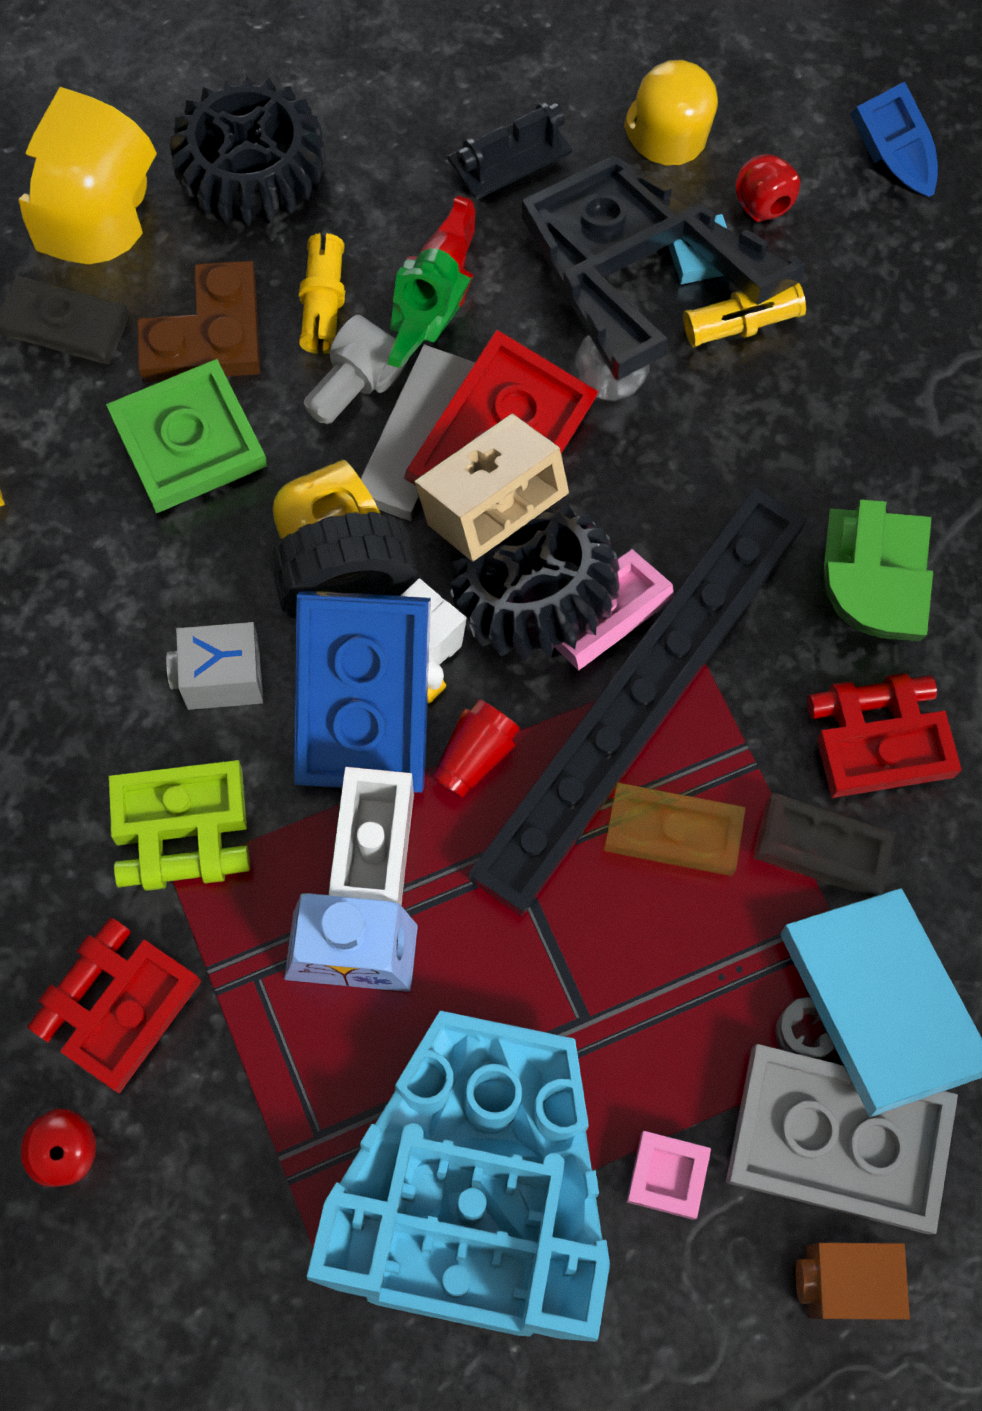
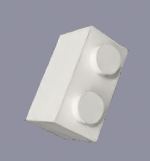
[329,767,414,905]

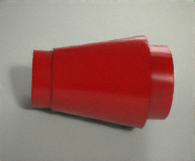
[432,699,520,798]

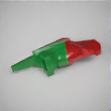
[387,195,475,368]

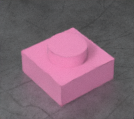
[626,1131,711,1220]

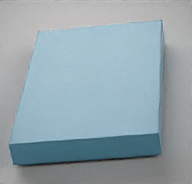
[780,888,982,1117]

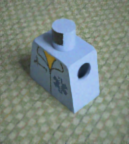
[284,893,418,992]

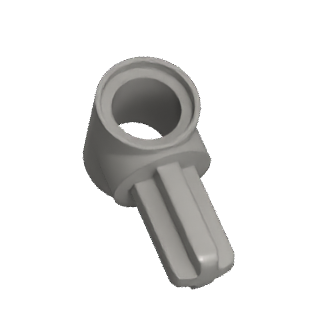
[303,315,408,424]

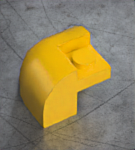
[19,87,157,264]

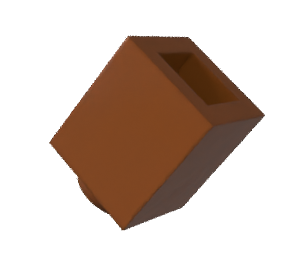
[796,1243,910,1320]

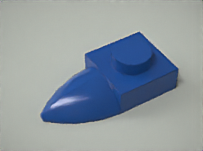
[850,81,938,197]

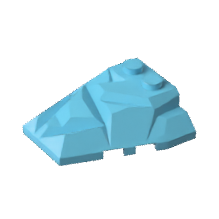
[307,1011,610,1342]

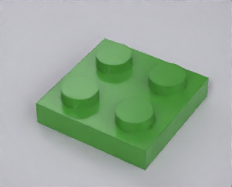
[106,359,268,513]

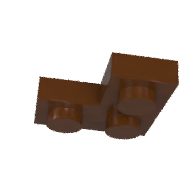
[138,261,260,382]

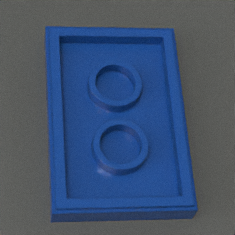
[294,591,431,793]

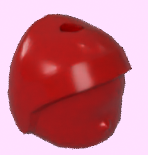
[736,154,801,222]
[21,1108,96,1187]

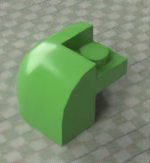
[824,500,933,642]

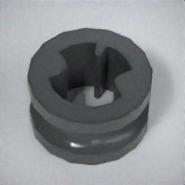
[775,997,835,1060]

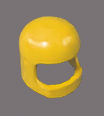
[624,60,718,166]
[273,460,381,539]

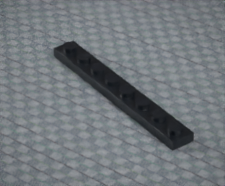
[468,487,807,917]

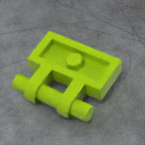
[109,760,250,891]

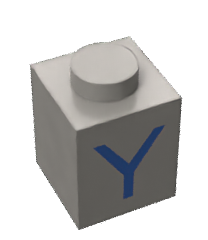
[166,622,263,710]

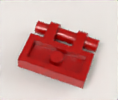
[807,673,962,798]
[26,917,202,1094]

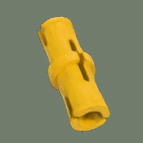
[299,233,345,354]
[683,283,806,348]

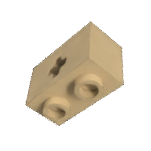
[415,414,569,562]

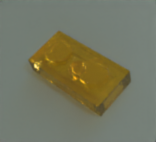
[604,783,746,876]

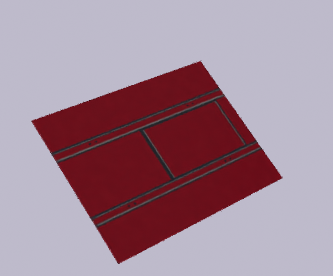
[173,664,841,1290]

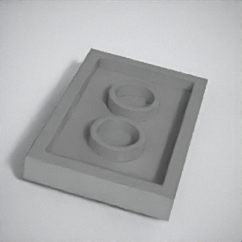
[726,1044,958,1235]

